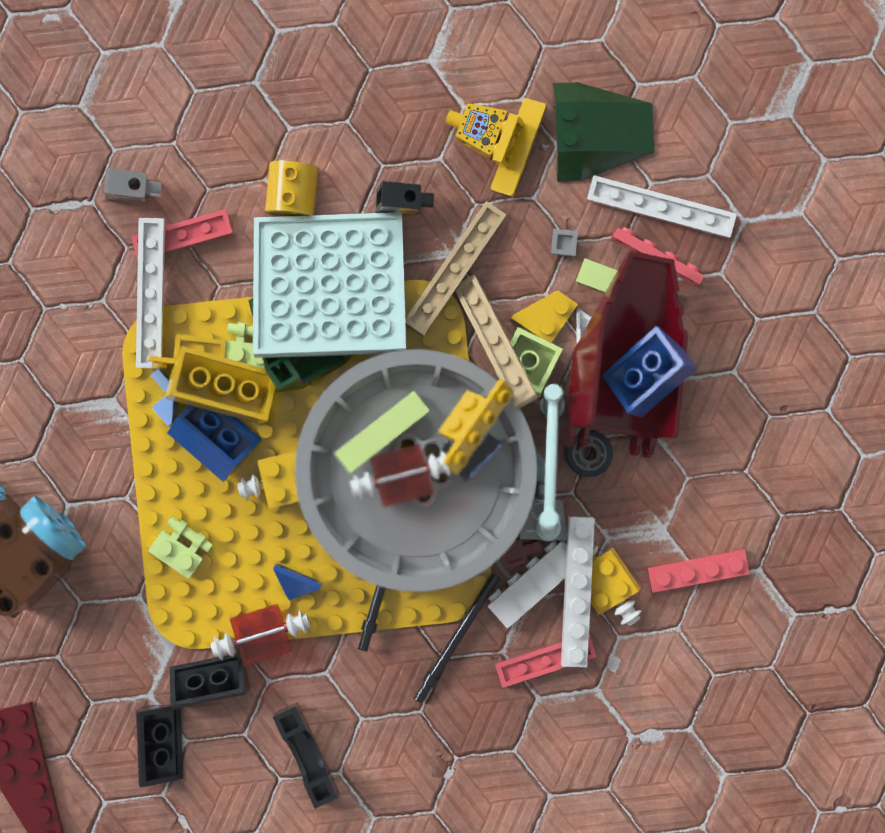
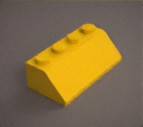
[165,346,275,424]

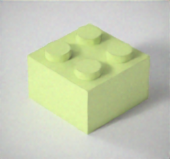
[496,327,563,397]

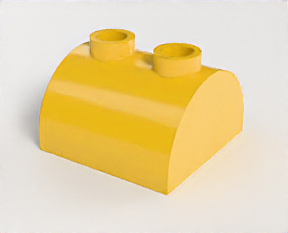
[265,161,319,216]

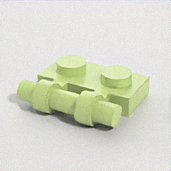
[224,322,265,369]
[148,516,213,579]

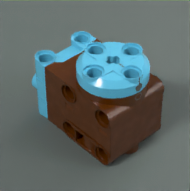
[0,485,86,618]

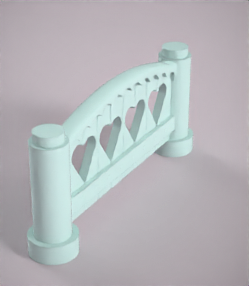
[536,384,565,541]

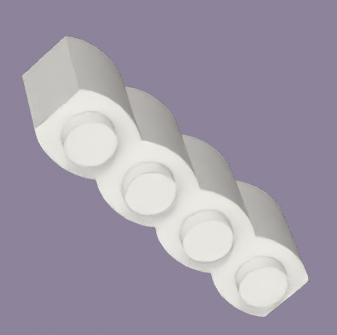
[487,540,567,628]

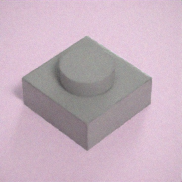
[550,229,578,257]

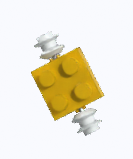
[237,451,299,509]
[590,546,642,626]

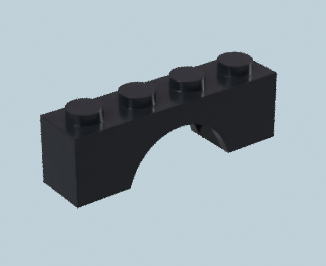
[273,702,339,809]

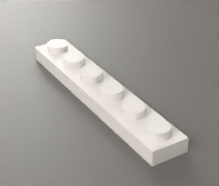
[586,175,737,239]
[136,218,165,368]
[561,516,595,667]

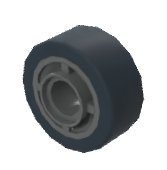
[565,430,613,477]

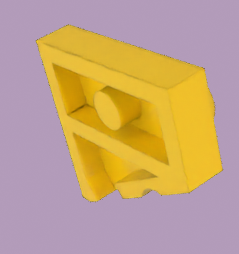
[511,290,578,343]

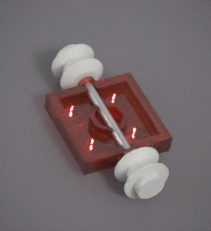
[350,444,450,508]
[211,603,311,667]

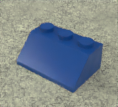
[602,326,697,417]
[167,406,262,482]

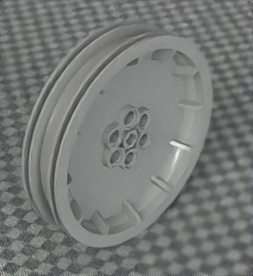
[295,350,537,591]

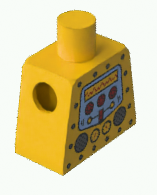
[445,104,507,159]

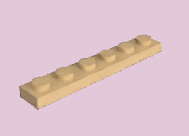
[405,201,507,337]
[455,274,539,408]

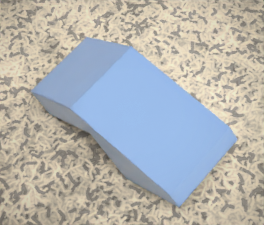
[151,369,177,427]

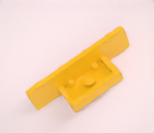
[491,98,547,197]
[147,334,226,368]
[438,379,514,475]

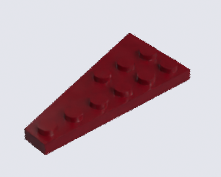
[0,701,64,833]

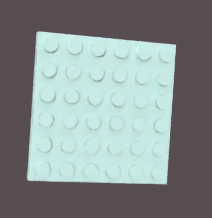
[253,212,406,358]

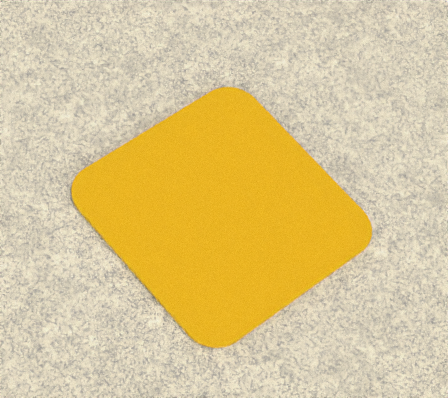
[122,280,491,649]

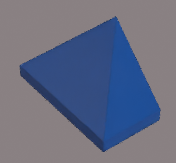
[273,563,323,600]

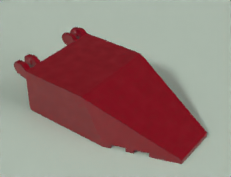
[563,251,688,458]

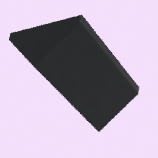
[170,652,250,710]
[136,704,183,788]

